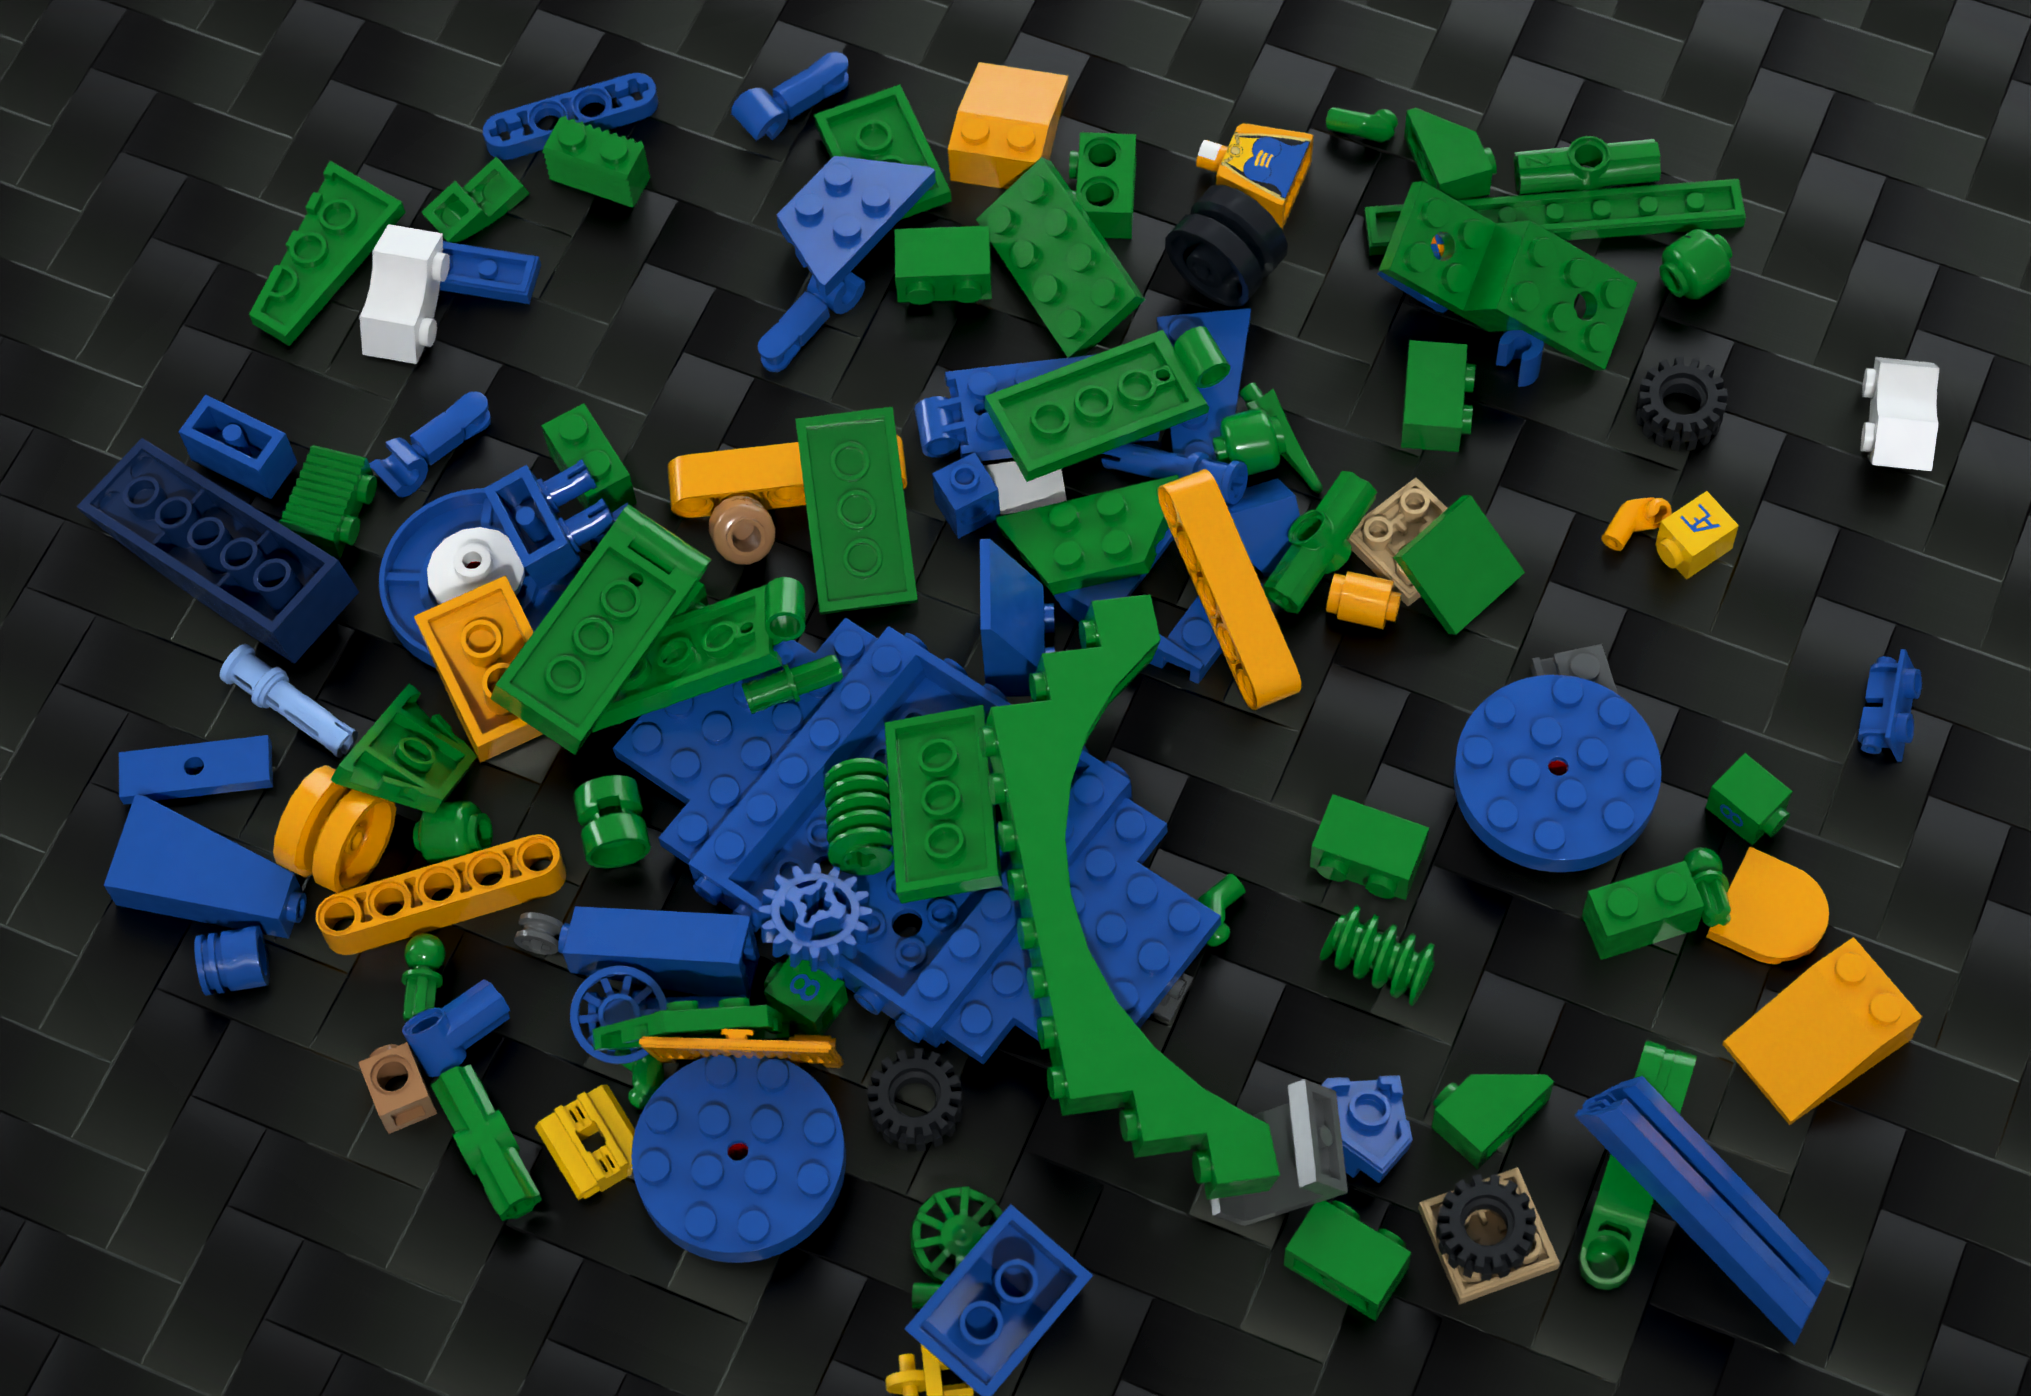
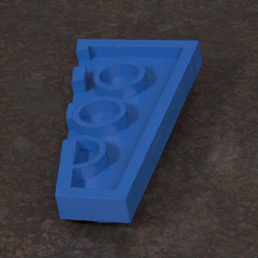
[1157,308,1251,461]

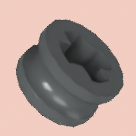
[514,912,563,955]

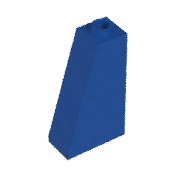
[104,794,307,939]
[558,906,760,999]

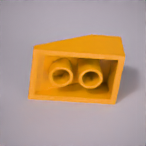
[948,62,1068,189]
[414,575,543,763]
[1722,937,1922,1125]

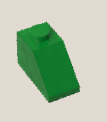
[1404,108,1497,200]
[1432,1074,1554,1170]

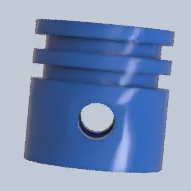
[194,926,270,996]

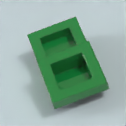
[421,157,530,243]

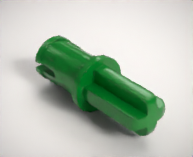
[741,655,843,714]

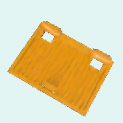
[639,1029,844,1068]

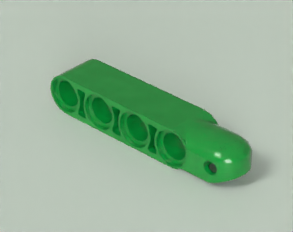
[1578,1040,1697,1290]

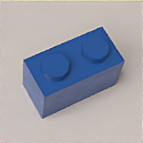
[178,394,297,499]

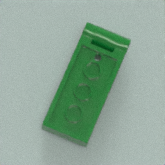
[491,504,712,755]

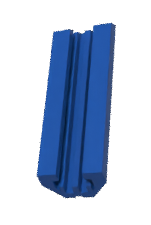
[1574,1076,1830,1346]

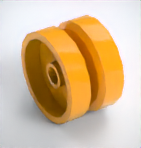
[273,765,396,893]

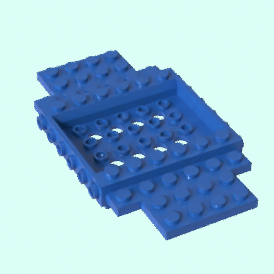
[613,618,1221,1065]

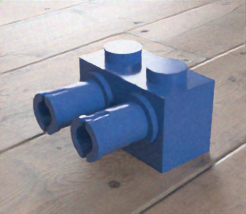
[483,459,616,589]

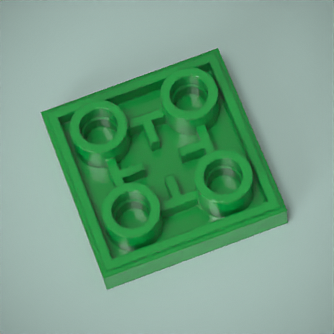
[1394,495,1525,635]

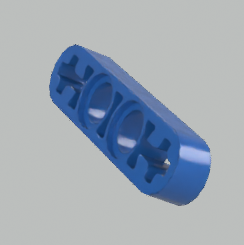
[483,73,659,160]

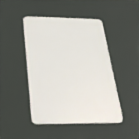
[983,461,1067,515]

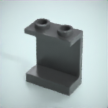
[1209,1079,1348,1226]

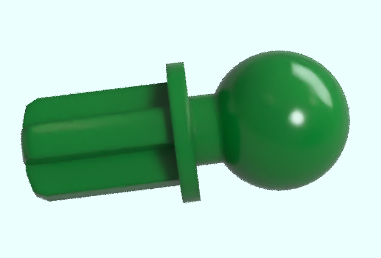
[1682,847,1731,927]
[401,933,445,1022]

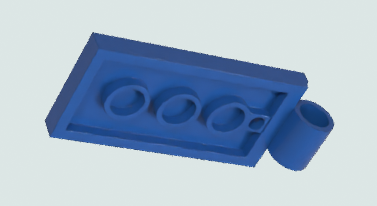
[914,355,1160,461]

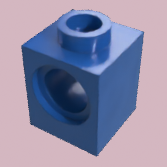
[932,452,1000,539]

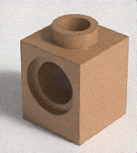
[358,1042,437,1134]

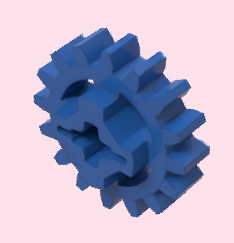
[758,863,872,971]

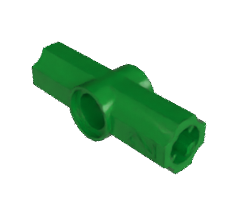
[1513,136,1661,194]
[1264,471,1377,614]
[431,1065,542,1221]

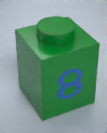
[1705,753,1792,846]
[764,956,848,1035]

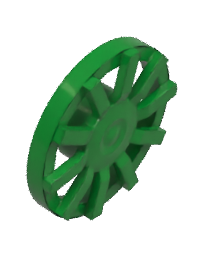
[910,1187,1003,1284]

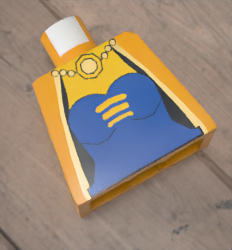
[1196,123,1314,229]

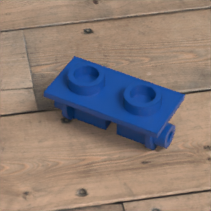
[1857,649,1922,762]

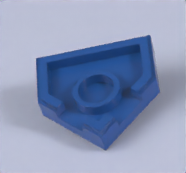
[1321,1075,1413,1183]

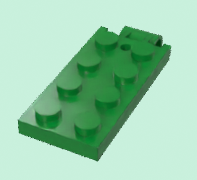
[984,326,1230,482]
[592,577,806,732]

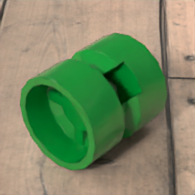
[573,775,651,868]

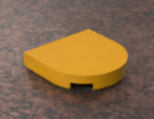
[1706,847,1829,964]

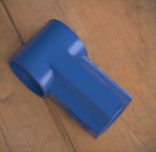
[402,979,510,1077]

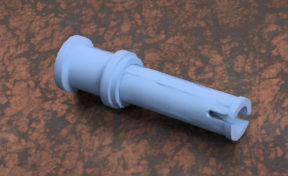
[220,644,358,758]

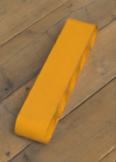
[668,435,908,518]
[1158,469,1301,710]
[316,834,567,955]

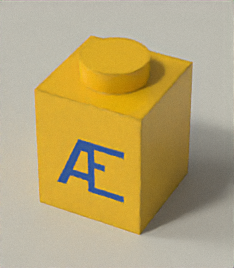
[1655,491,1739,580]

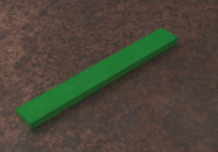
[1364,179,1746,256]

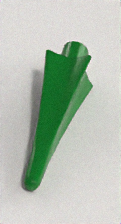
[1240,382,1323,494]

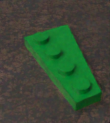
[249,161,406,346]

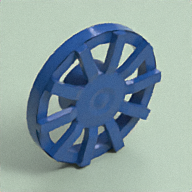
[570,966,667,1064]

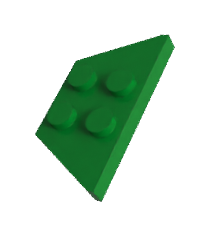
[996,475,1179,595]
[330,683,477,814]
[592,997,791,1051]

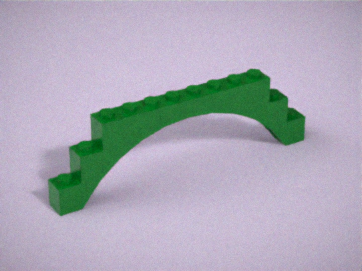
[979,594,1280,1200]

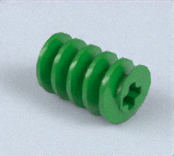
[823,758,894,876]
[1319,905,1435,1007]

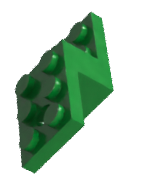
[1379,181,1637,370]

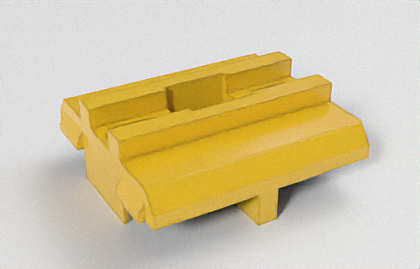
[535,1085,635,1200]

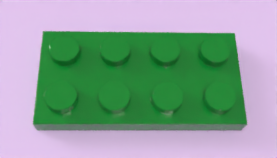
[976,157,1146,358]
[795,406,918,615]
[885,705,1002,904]

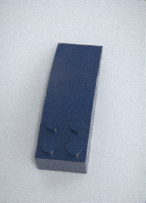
[77,438,359,664]

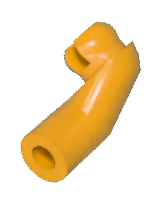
[1601,497,1672,551]

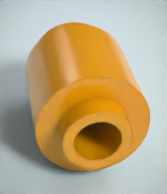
[1326,571,1402,629]

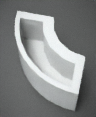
[360,224,450,364]
[1861,357,1939,471]

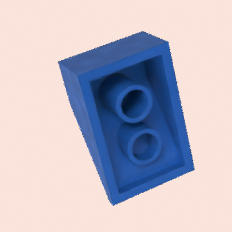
[980,539,1055,697]
[904,1204,1093,1396]

